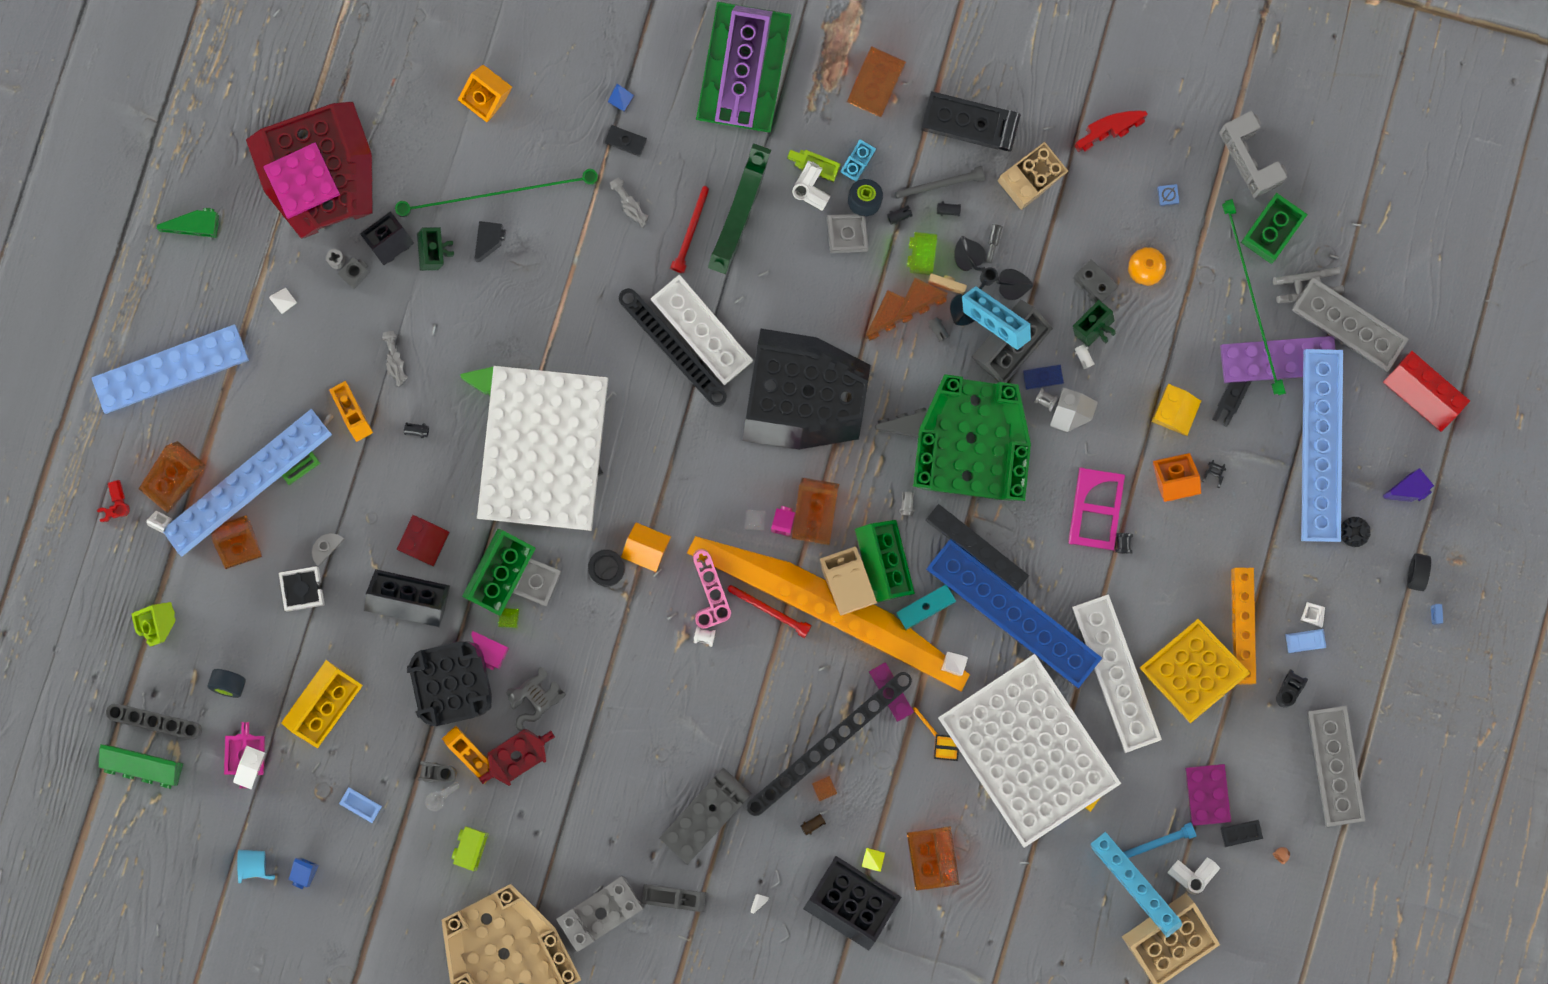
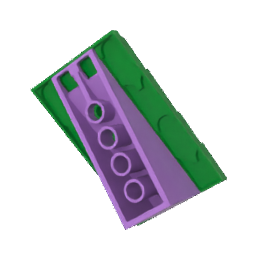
[696,1,792,133]

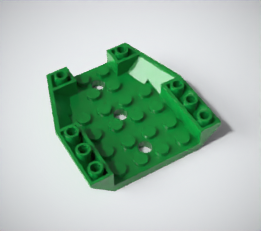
[913,374,1031,501]

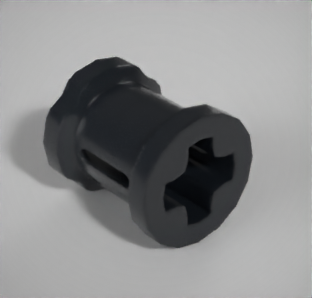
[1115,533,1133,554]

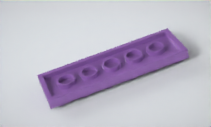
[1220,336,1335,383]

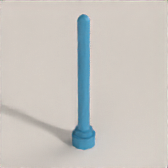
[1123,822,1197,858]

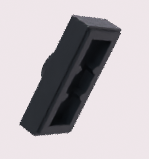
[605,125,647,157]
[1220,820,1263,847]

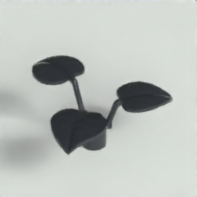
[950,236,1033,326]

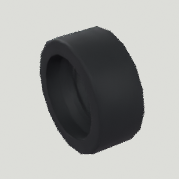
[588,550,625,587]
[1407,553,1431,591]

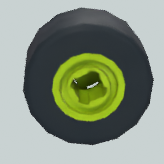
[848,179,883,217]
[207,669,246,698]

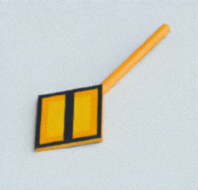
[913,707,959,761]

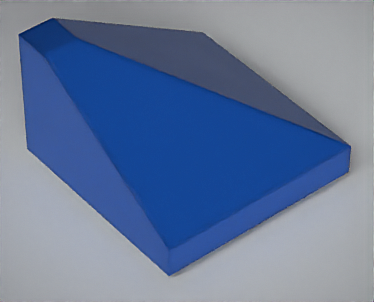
[608,84,634,111]

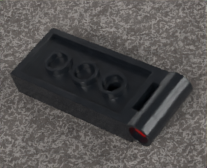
[921,91,1021,152]

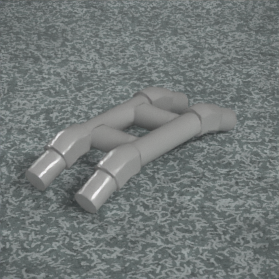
[1273,267,1345,304]

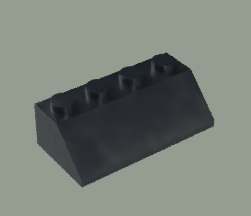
[364,569,450,627]

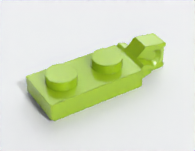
[787,150,841,183]

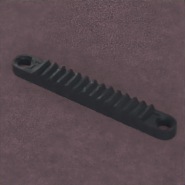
[619,288,727,407]

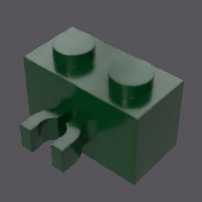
[417,227,454,271]
[1073,300,1116,347]

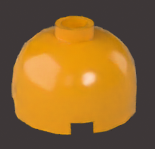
[1128,247,1166,286]

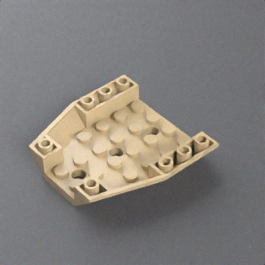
[442,884,581,984]

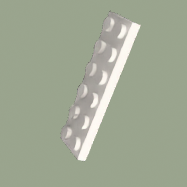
[650,275,753,386]

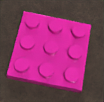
[263,143,340,219]

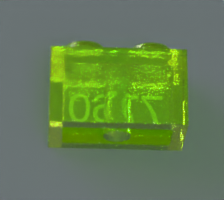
[907,232,937,275]

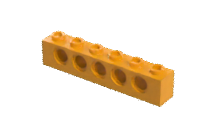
[1231,568,1256,685]

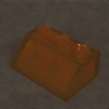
[907,826,960,891]

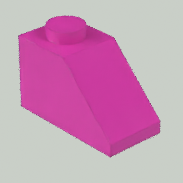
[771,506,795,537]
[471,631,509,670]

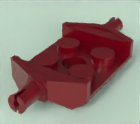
[478,729,555,786]

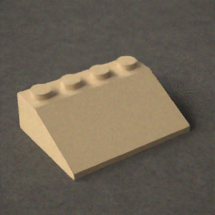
[1122,893,1220,984]

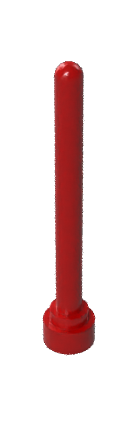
[670,186,709,273]
[727,585,812,639]

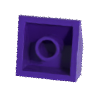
[1383,468,1434,502]

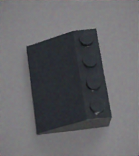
[803,856,901,951]

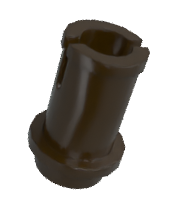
[800,813,826,835]

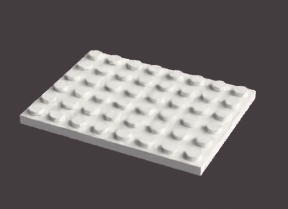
[477,366,608,531]
[938,654,1121,848]

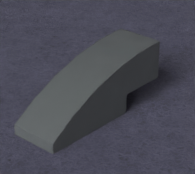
[641,884,706,912]

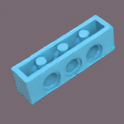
[962,286,1031,350]

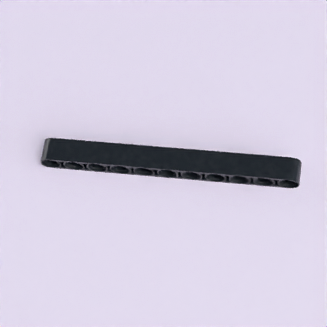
[747,672,912,816]

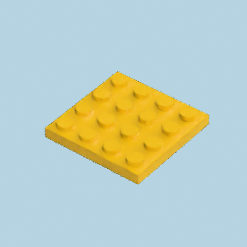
[1140,619,1249,723]

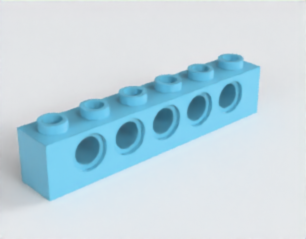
[1091,832,1182,938]

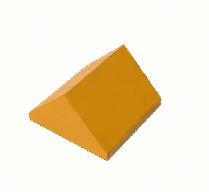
[621,522,671,572]

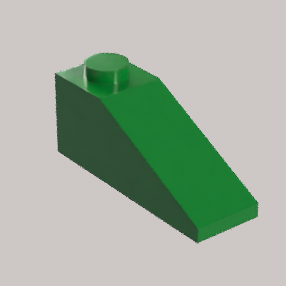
[156,208,219,238]

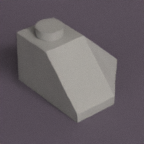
[1050,387,1098,432]

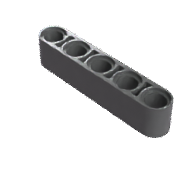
[106,704,202,739]

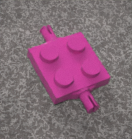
[224,722,265,788]

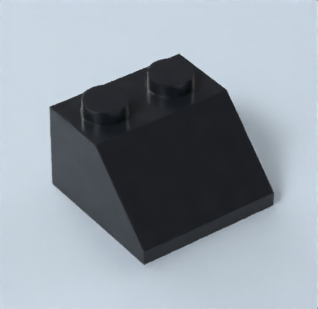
[360,211,414,265]

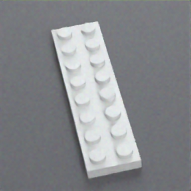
[1072,594,1162,753]

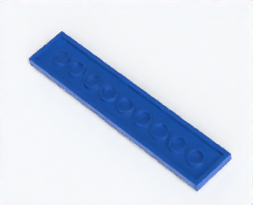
[926,539,1102,689]

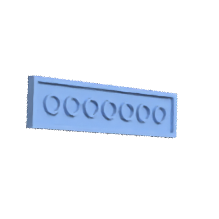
[91,324,249,414]

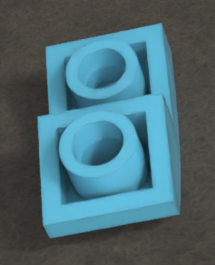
[840,139,876,181]

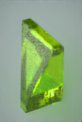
[498,608,519,629]

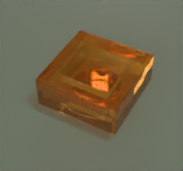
[812,776,837,802]

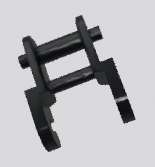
[1202,460,1226,488]

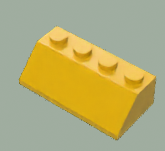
[281,660,363,749]

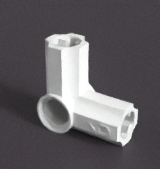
[792,161,830,211]
[1167,857,1220,895]

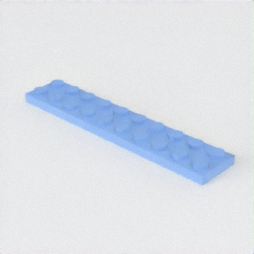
[1301,349,1343,542]
[163,409,332,557]

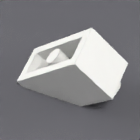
[233,746,266,789]

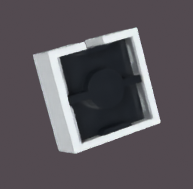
[279,566,325,612]

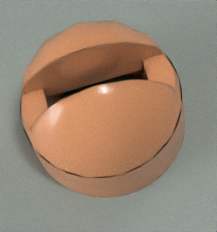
[1273,847,1290,864]

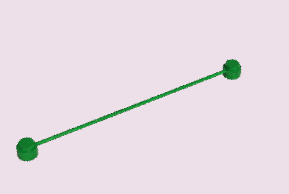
[395,169,598,217]
[1222,199,1286,396]

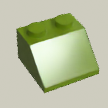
[451,826,489,871]

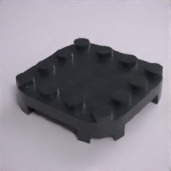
[407,641,492,726]

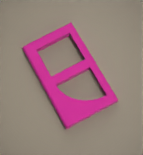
[1068,467,1125,551]

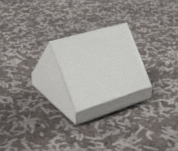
[147,511,172,534]

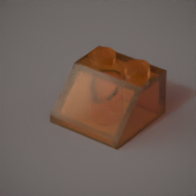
[211,515,262,569]

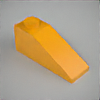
[329,381,373,442]
[442,726,489,784]

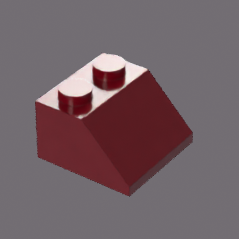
[396,515,450,567]

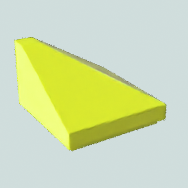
[862,848,885,872]

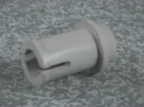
[899,492,915,516]

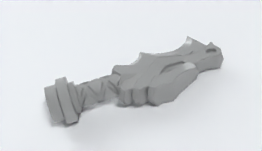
[610,177,649,228]
[382,331,408,387]

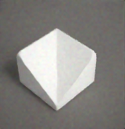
[941,652,968,676]

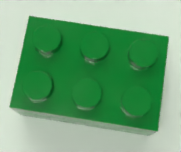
[1240,193,1308,264]

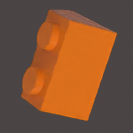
[1153,453,1201,502]

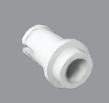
[1075,344,1095,369]

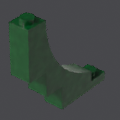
[708,143,771,275]

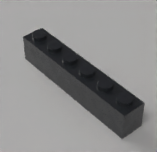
[926,504,1029,591]

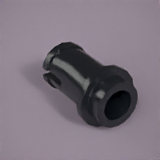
[937,201,961,216]
[887,205,913,225]
[404,422,429,438]

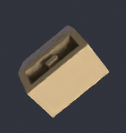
[998,142,1068,210]
[820,546,877,616]

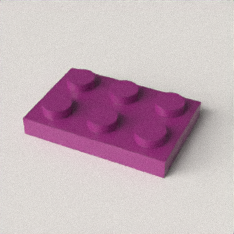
[1185,764,1231,826]

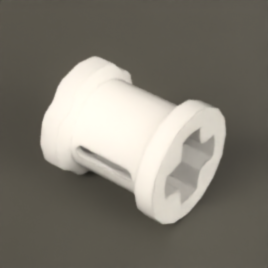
[693,626,716,647]

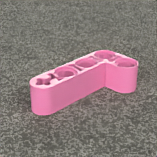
[693,549,731,629]

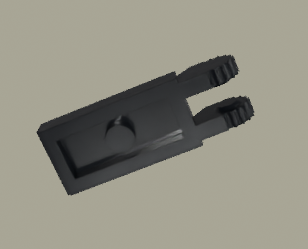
[1212,381,1252,427]

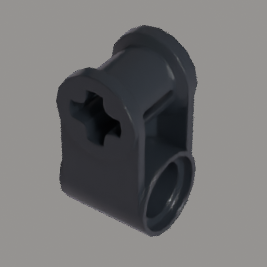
[1276,669,1308,708]

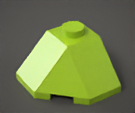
[131,602,176,647]

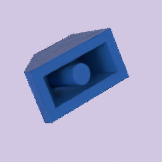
[289,858,319,889]

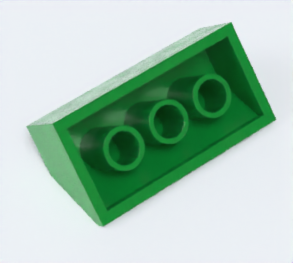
[855,520,915,603]
[462,529,536,616]
[99,744,183,789]

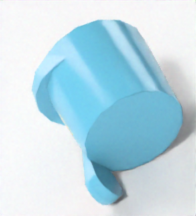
[237,850,275,883]

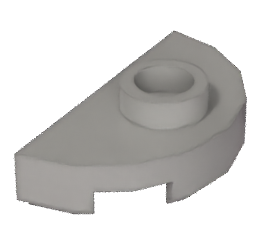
[312,533,345,567]

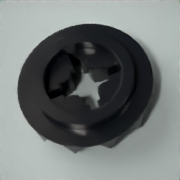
[1341,517,1371,547]

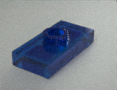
[1023,364,1064,390]

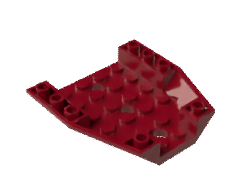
[246,102,373,239]

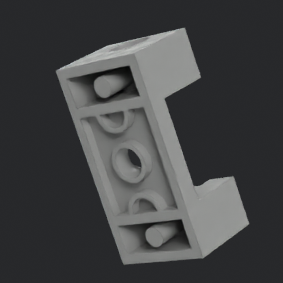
[1219,111,1287,199]
[556,876,644,952]

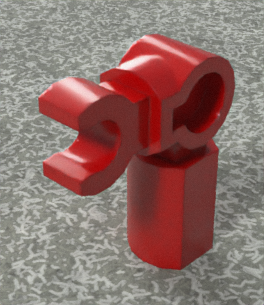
[97,480,130,522]

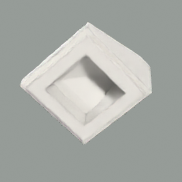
[269,288,297,314]
[1301,602,1325,628]
[750,894,769,914]

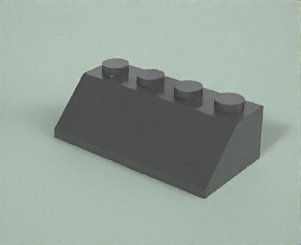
[972,299,1053,383]

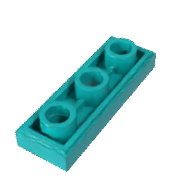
[896,585,956,630]

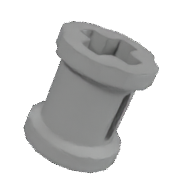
[326,249,345,269]
[1034,388,1059,412]

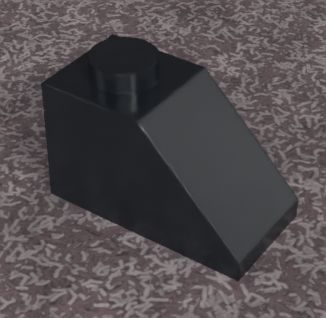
[474,221,506,262]

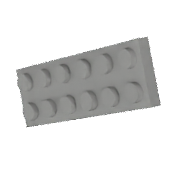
[1291,277,1409,372]
[1307,706,1365,827]

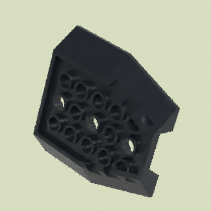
[743,329,871,450]

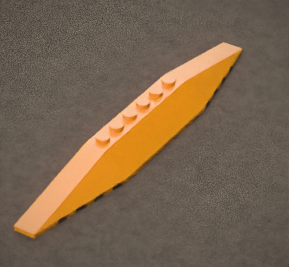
[687,536,970,692]

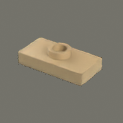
[928,273,967,295]

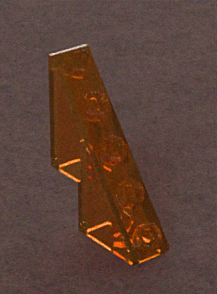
[865,278,948,341]

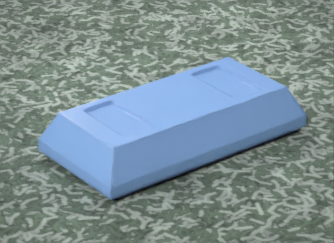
[1285,629,1326,653]
[339,787,382,823]

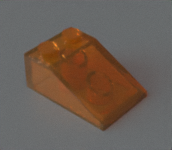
[847,46,906,117]
[139,441,206,513]
[792,478,840,545]

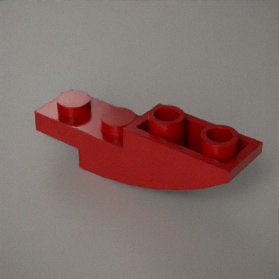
[1074,111,1148,152]

